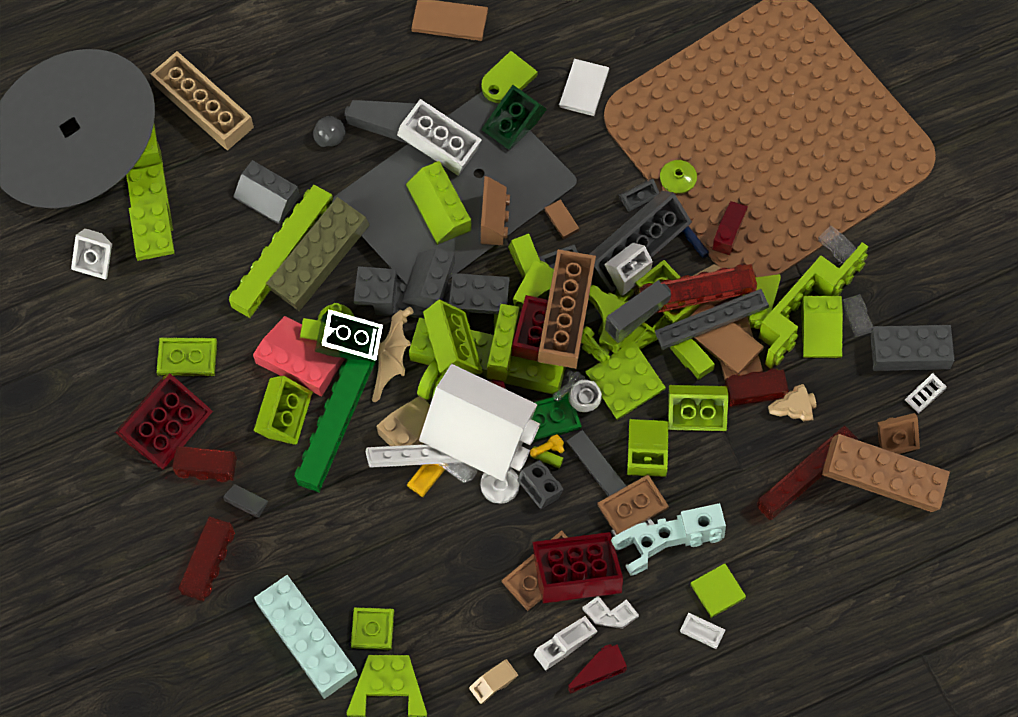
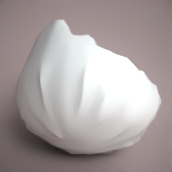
[569,380,602,412]

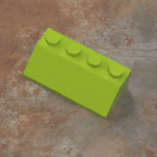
[406,161,471,245]
[423,299,483,375]

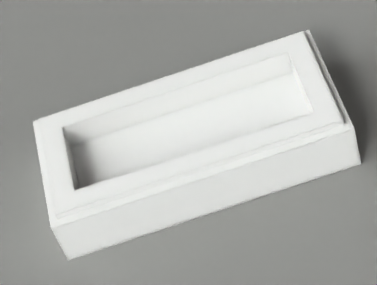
[680,613,725,649]

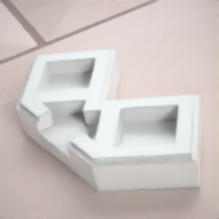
[582,596,639,629]

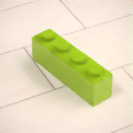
[487,304,520,381]

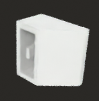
[604,243,653,296]

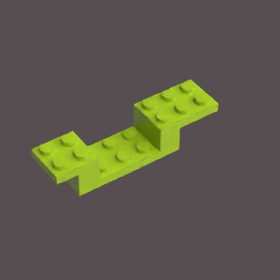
[126,124,175,261]
[759,242,868,369]

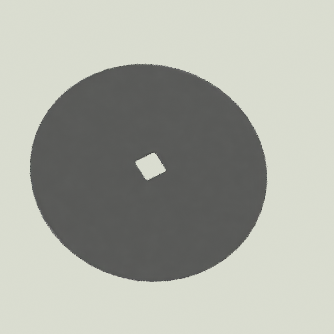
[0,49,155,208]

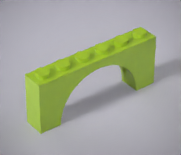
[513,260,628,353]

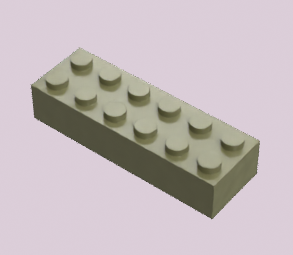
[266,197,370,311]

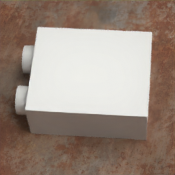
[419,364,540,481]

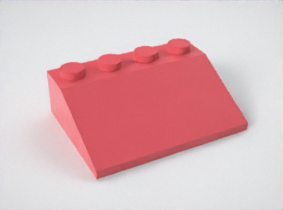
[253,316,345,397]

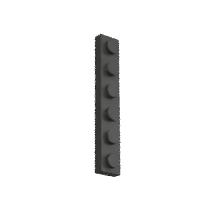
[655,289,769,350]

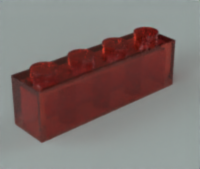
[179,516,235,602]

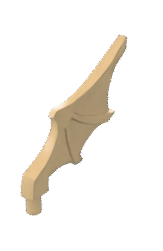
[372,307,414,402]

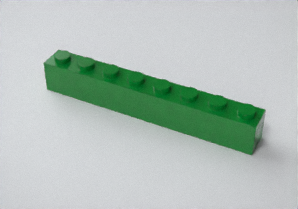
[295,357,378,493]

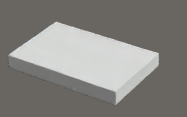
[559,59,609,116]

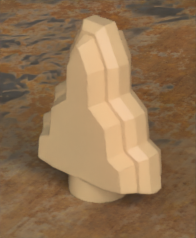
[768,384,816,421]

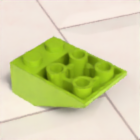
[627,419,668,477]

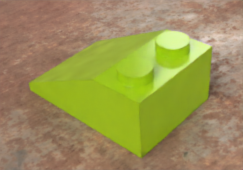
[801,296,843,358]

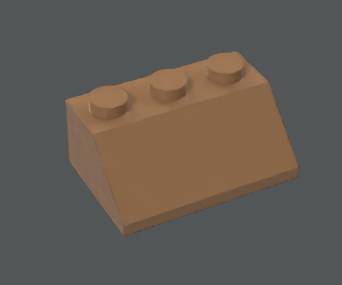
[481,176,510,245]

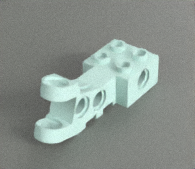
[611,503,726,575]

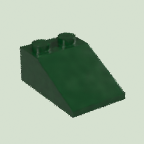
[481,85,547,150]
[315,310,383,362]

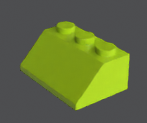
[635,260,702,323]
[254,376,313,444]
[668,385,728,431]

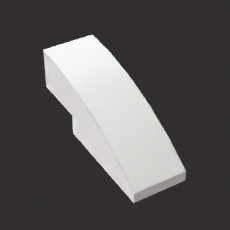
[534,616,598,671]

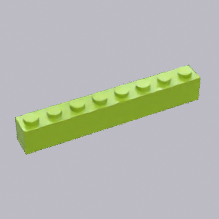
[229,185,333,318]

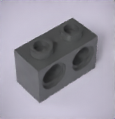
[517,460,564,509]

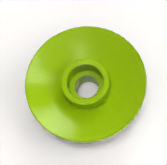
[660,160,697,194]

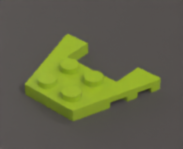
[598,289,673,350]
[347,655,427,717]

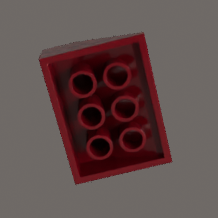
[115,373,213,470]
[532,532,623,603]

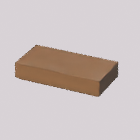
[544,199,579,239]

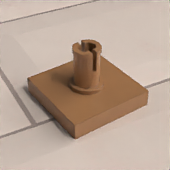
[877,413,920,454]

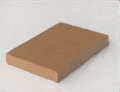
[598,475,669,535]

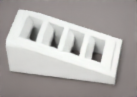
[905,373,947,414]

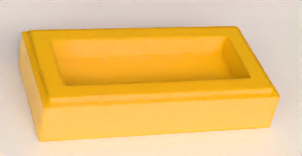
[407,463,447,497]

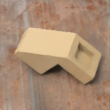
[469,659,519,704]

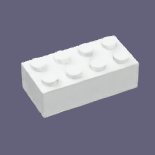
[397,99,482,176]

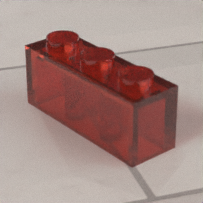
[725,369,788,406]
[173,446,237,482]

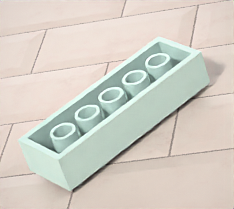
[254,575,358,699]

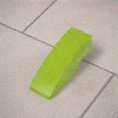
[670,339,715,380]

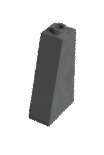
[344,100,416,144]
[605,280,671,343]

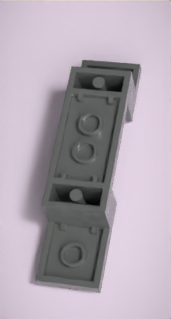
[354,267,510,322]

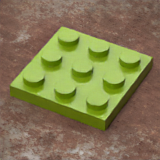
[586,341,666,420]

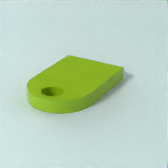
[482,51,538,103]

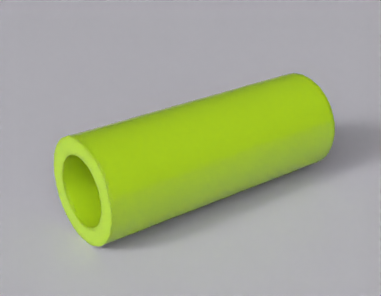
[530,446,563,468]

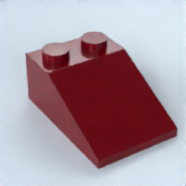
[511,295,548,361]

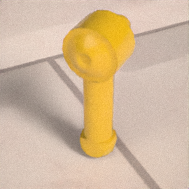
[530,434,565,458]

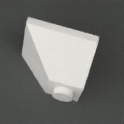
[71,229,112,279]

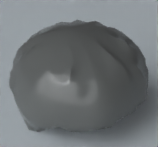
[313,116,346,147]

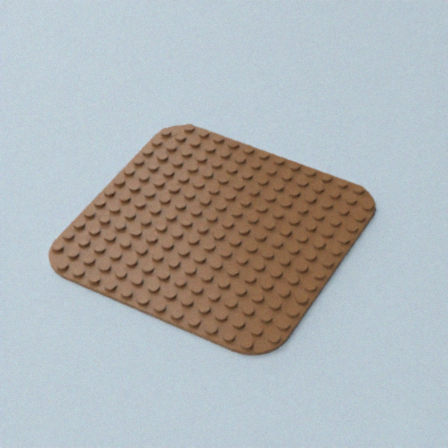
[604,0,936,284]

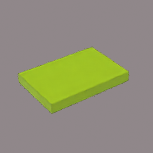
[157,338,217,376]

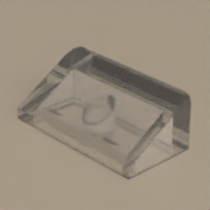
[439,462,478,483]

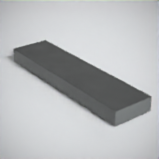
[567,430,627,497]

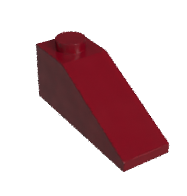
[712,201,748,255]
[569,644,627,694]

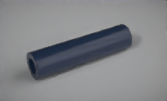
[682,226,710,258]

